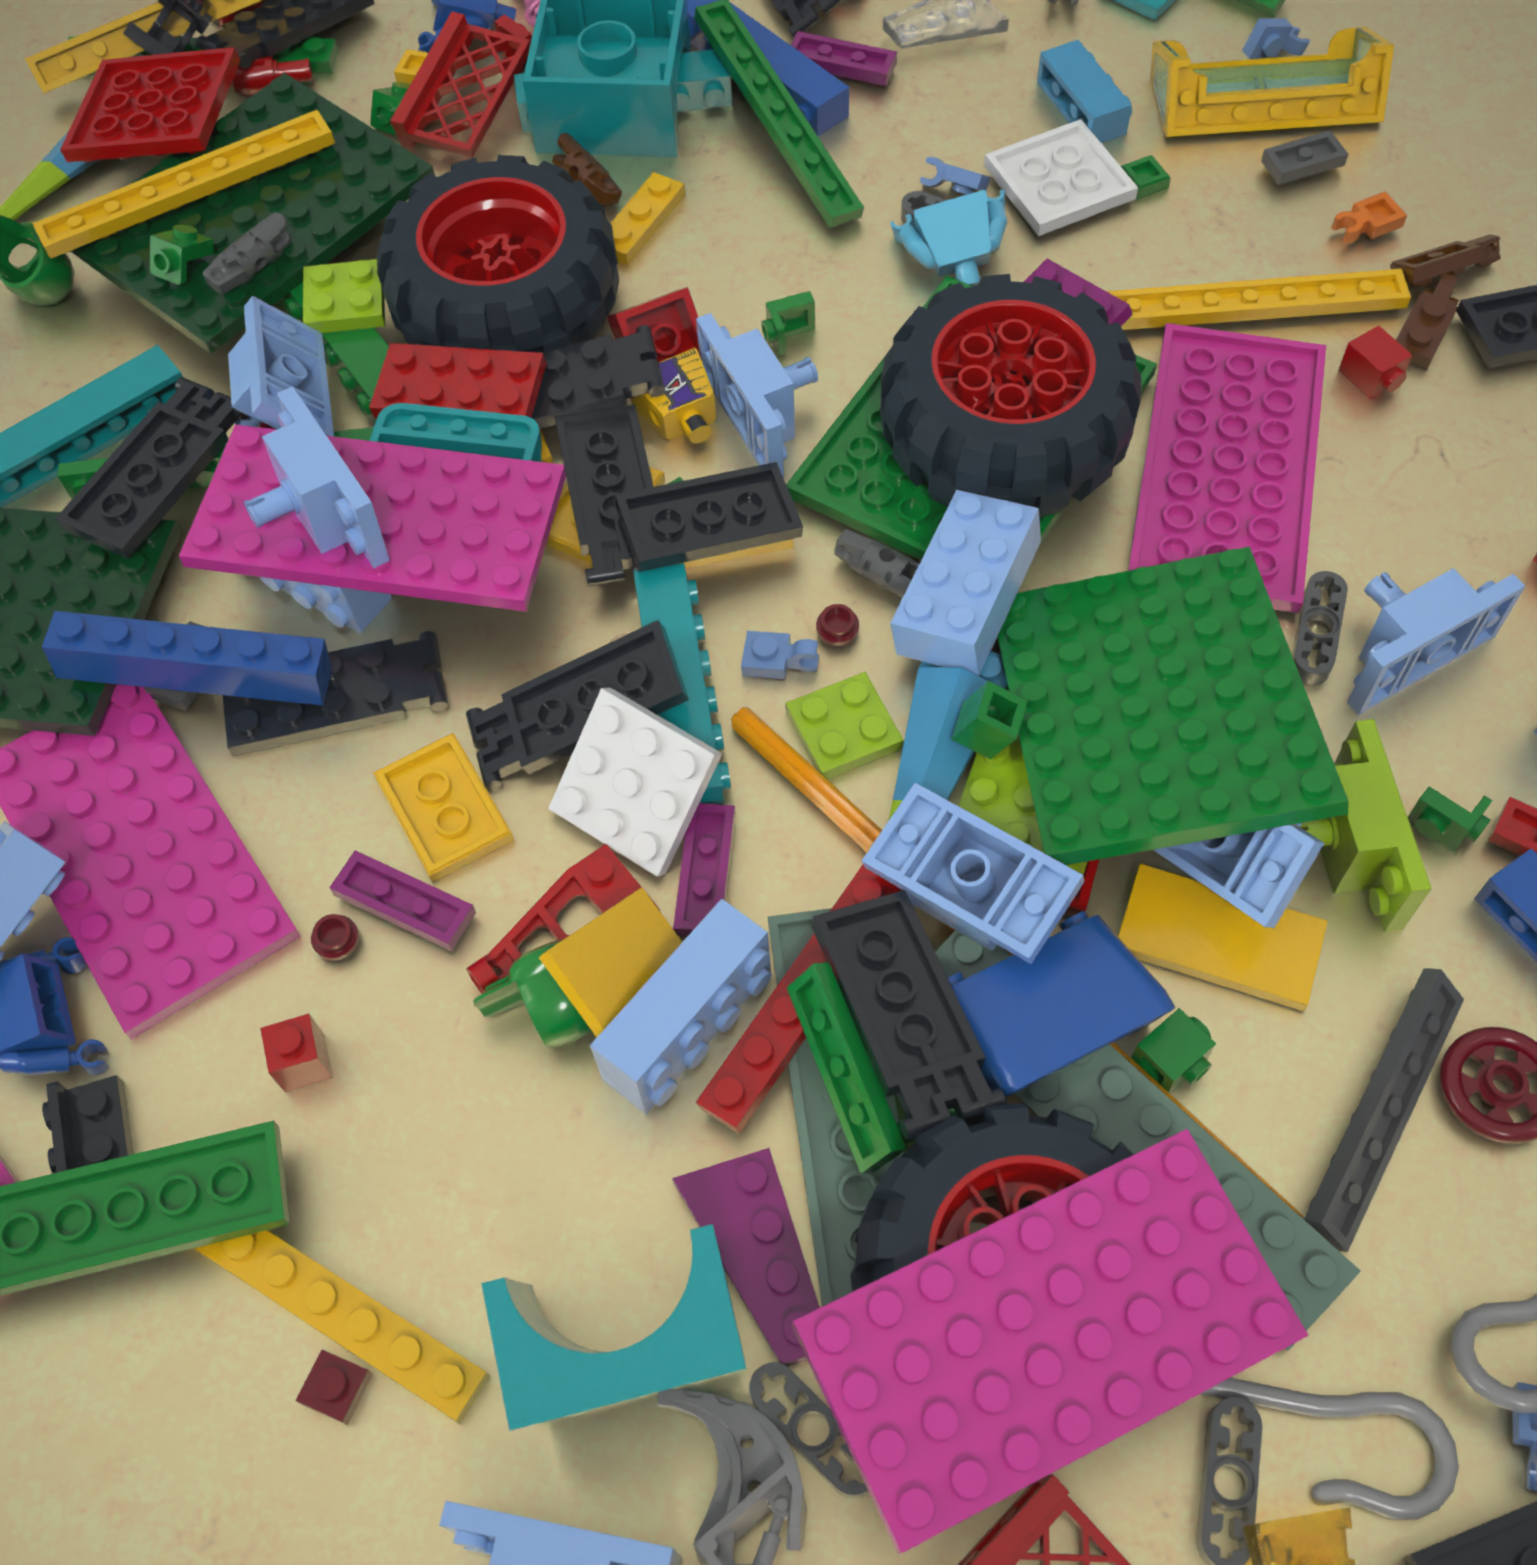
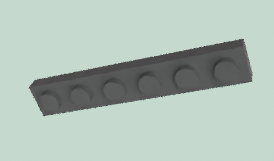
[1304,968,1464,1253]

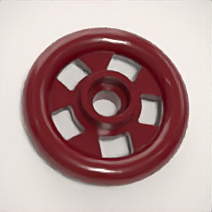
[1440,1027,1537,1144]

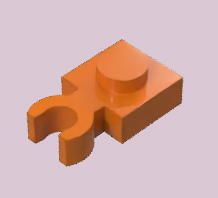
[1331,191,1407,244]

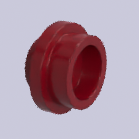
[816,604,859,646]
[311,914,359,961]

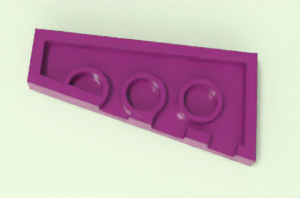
[672,1148,820,1367]

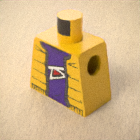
[631,348,717,444]

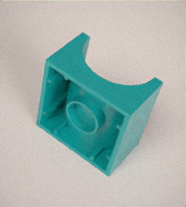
[522,0,691,157]
[481,1224,746,1431]

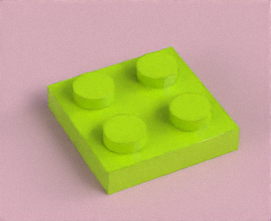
[303,259,385,333]
[785,671,904,780]

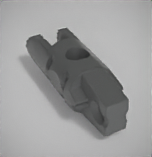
[203,212,291,295]
[834,529,919,598]

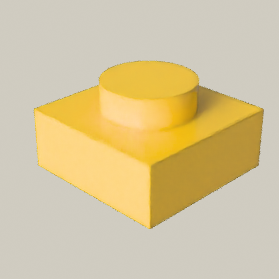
[394,49,428,84]

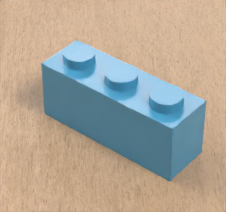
[1037,40,1132,144]

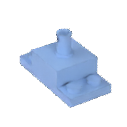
[228,296,334,437]
[696,313,818,478]
[243,386,390,568]
[1347,568,1526,715]
[862,783,1084,964]
[1154,823,1324,928]
[439,1501,682,1565]

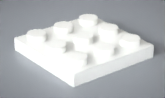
[984,119,1138,236]
[548,687,722,877]

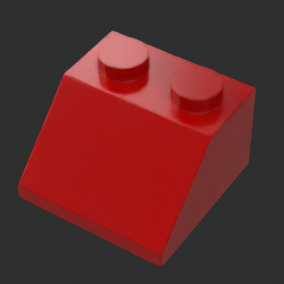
[606,287,700,362]

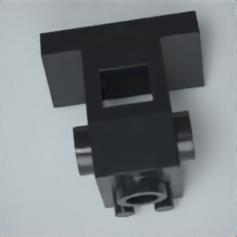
[123,0,213,55]

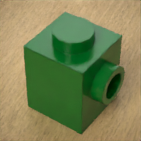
[951,681,1028,760]
[1131,1008,1216,1093]

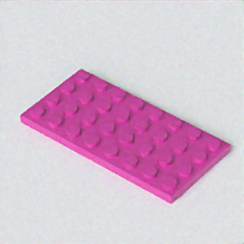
[1128,323,1326,613]
[179,424,566,612]
[0,684,301,1040]
[791,1129,1309,1555]

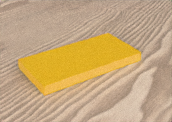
[1118,864,1328,1012]

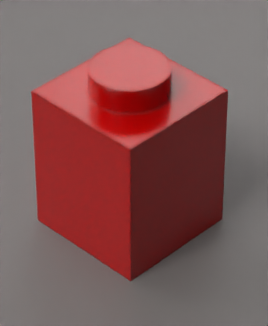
[1338,325,1412,400]
[260,1013,333,1093]

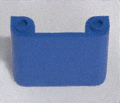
[948,911,1176,1100]

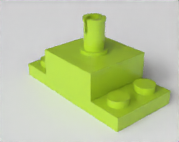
[1300,719,1432,932]

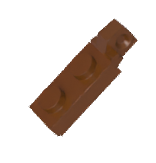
[1390,234,1501,287]
[1396,274,1459,369]

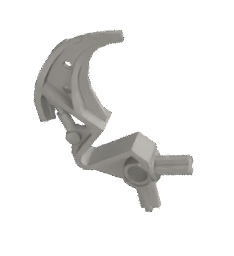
[657,1389,807,1565]

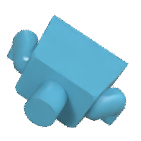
[890,190,1007,286]

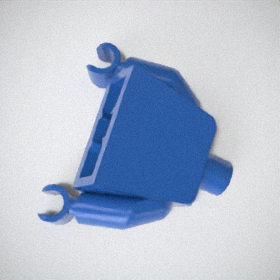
[418,0,517,53]
[0,937,109,1075]

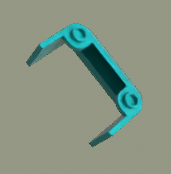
[369,403,542,462]

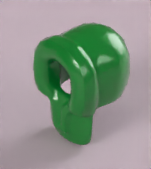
[0,215,75,307]
[473,940,592,1048]

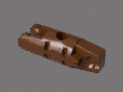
[552,132,622,205]

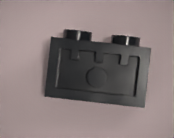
[42,1075,134,1173]

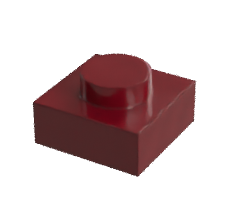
[295,1349,373,1425]

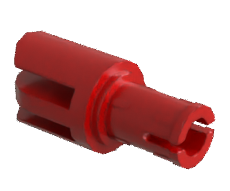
[233,56,313,96]

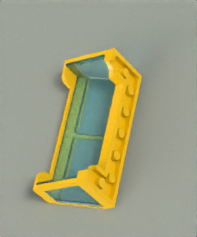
[1150,27,1394,137]

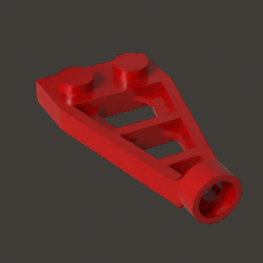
[466,844,660,994]

